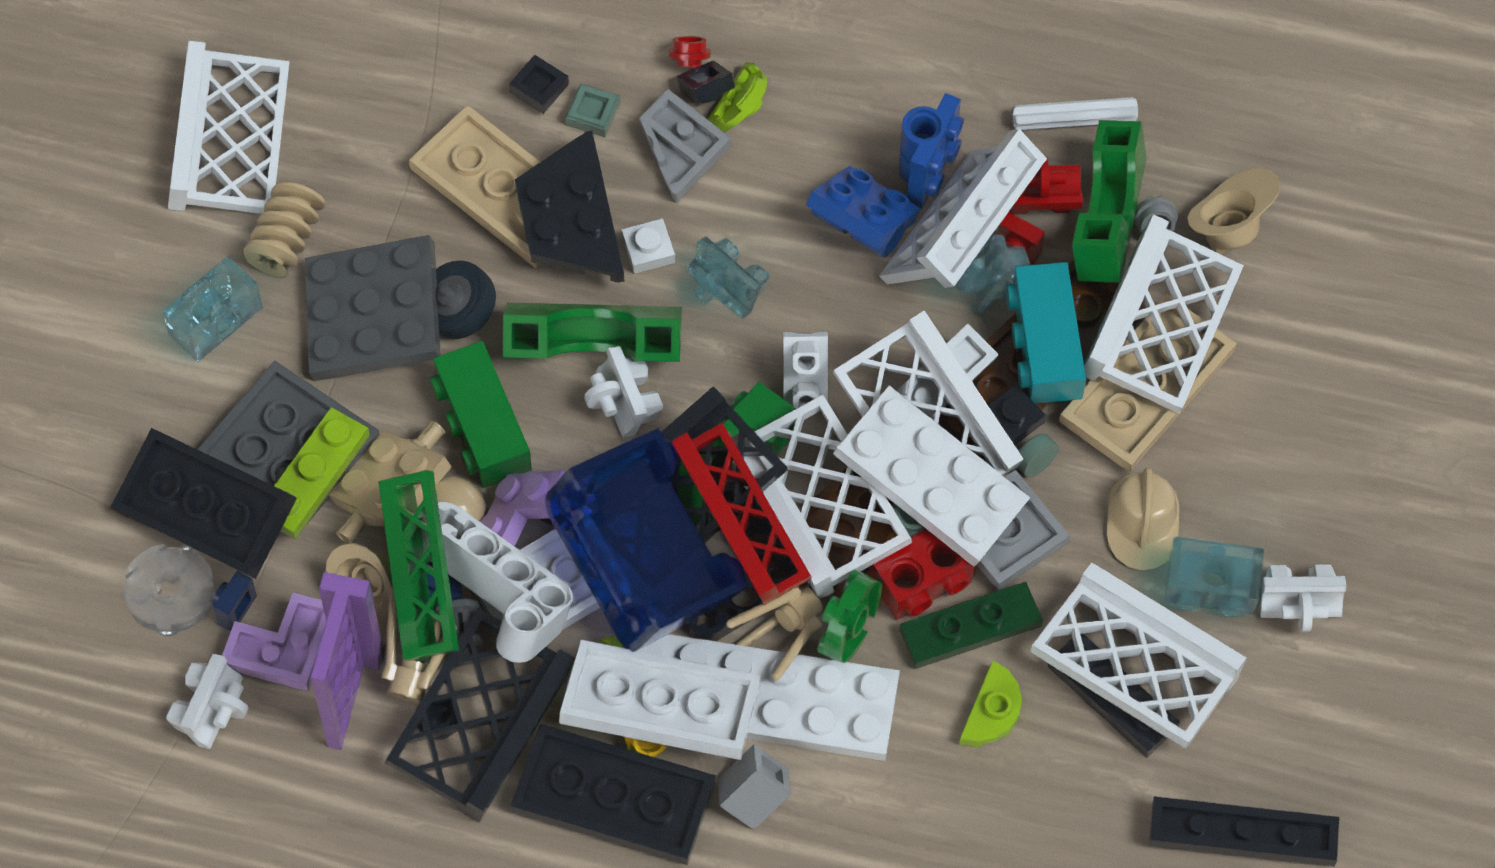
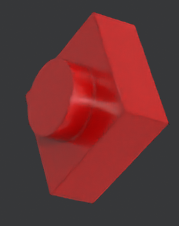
[996,212,1045,265]

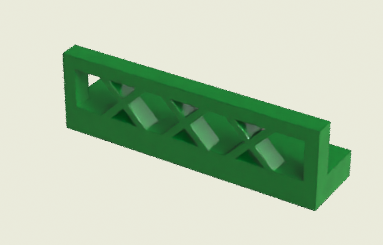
[378,470,459,664]

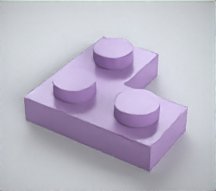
[480,470,574,546]
[222,592,327,692]

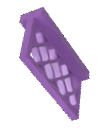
[311,572,384,750]

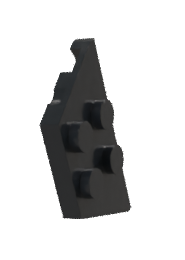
[515,131,625,283]

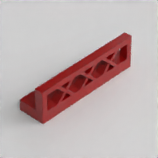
[671,422,812,605]

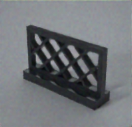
[578,386,788,590]
[385,608,575,823]

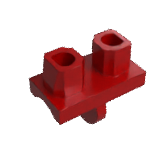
[1009,159,1083,214]

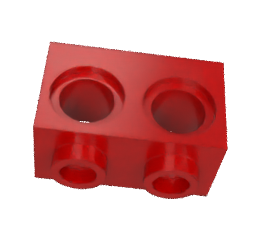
[868,529,975,621]

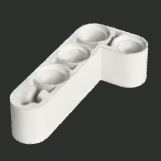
[421,502,573,663]

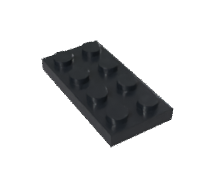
[111,428,297,579]
[510,723,716,865]

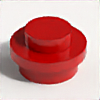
[668,36,711,67]

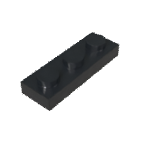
[1047,634,1180,758]

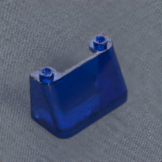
[545,428,749,652]

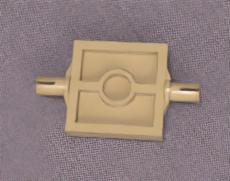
[329,420,451,543]

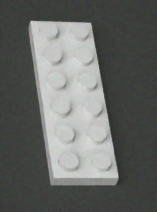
[626,628,900,761]

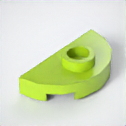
[707,62,768,132]
[959,660,1022,748]

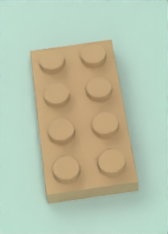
[409,105,540,269]
[1059,294,1237,473]

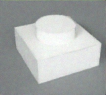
[621,218,675,274]

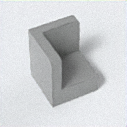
[718,744,791,828]

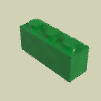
[429,340,532,488]

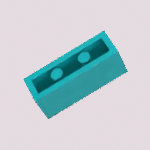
[1006,262,1086,404]

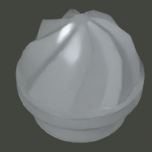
[1134,195,1178,232]

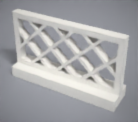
[168,40,289,214]
[879,129,1047,288]
[1084,214,1244,414]
[833,310,1023,476]
[731,395,912,600]
[1030,562,1246,749]

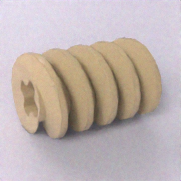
[243,181,326,278]

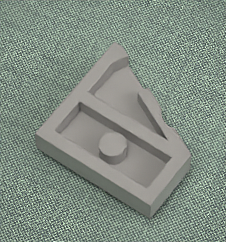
[639,89,732,202]

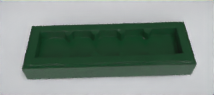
[899,582,1043,669]

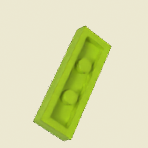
[274,407,370,539]

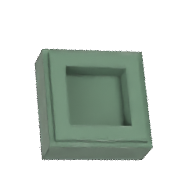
[565,83,620,137]

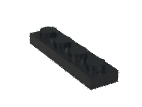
[1149,796,1339,867]

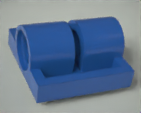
[898,93,964,210]
[806,166,921,258]

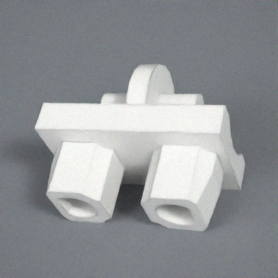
[783,332,828,409]
[584,346,663,438]
[1259,564,1347,632]
[167,654,249,749]

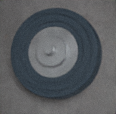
[436,260,496,339]

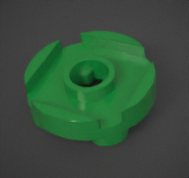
[817,569,882,663]

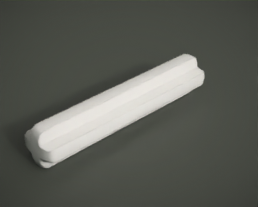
[1012,97,1138,130]

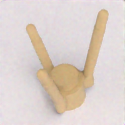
[726,585,823,681]
[381,586,457,704]

